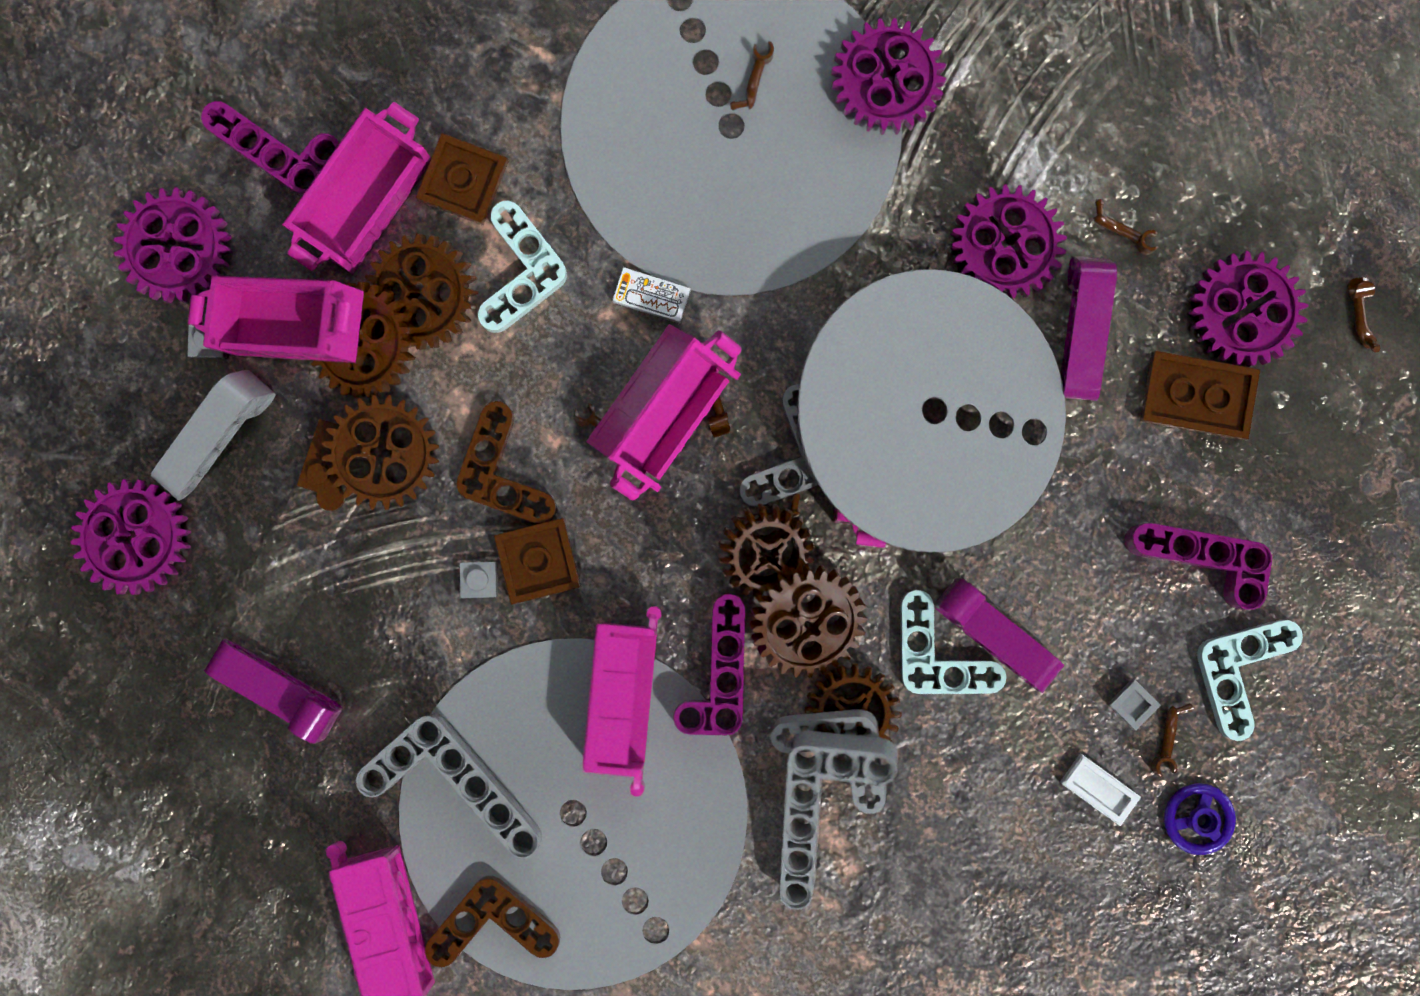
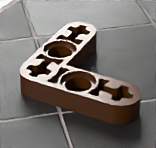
[456,401,557,524]
[425,876,561,967]

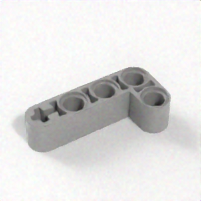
[151,370,276,500]

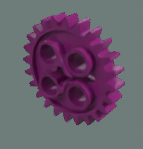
[831,18,946,135]
[950,184,1067,300]
[113,187,233,304]
[1189,251,1309,367]
[70,479,191,595]

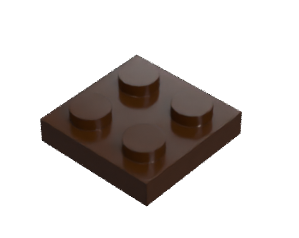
[416,133,509,226]
[494,518,581,605]

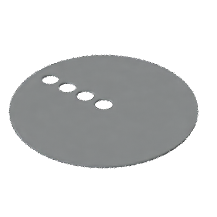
[798,269,1066,552]

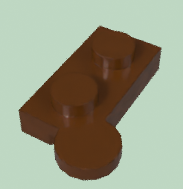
[297,419,356,511]

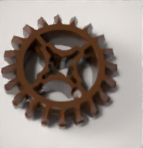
[718,504,815,599]
[804,663,902,759]

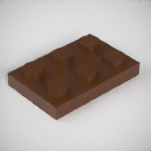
[1140,351,1260,441]

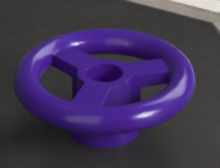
[1164,783,1236,855]

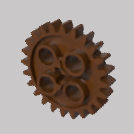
[365,233,478,350]
[311,282,418,398]
[321,395,439,510]
[749,564,867,678]

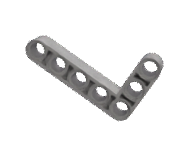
[356,714,542,859]
[780,731,898,910]

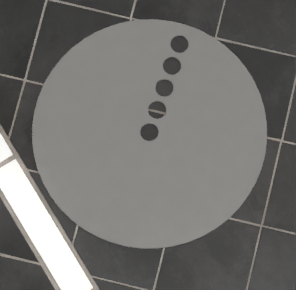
[561,0,902,296]
[399,638,748,990]

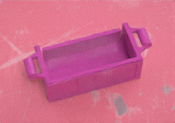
[282,102,431,275]
[187,276,364,363]
[586,324,741,501]
[582,606,662,797]
[326,841,435,996]

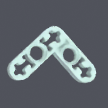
[478,201,567,333]
[900,590,1006,694]
[1197,620,1303,741]

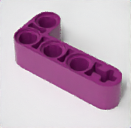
[201,101,339,197]
[1060,256,1117,401]
[1125,523,1272,610]
[934,578,1065,693]
[674,594,745,736]
[204,639,343,743]

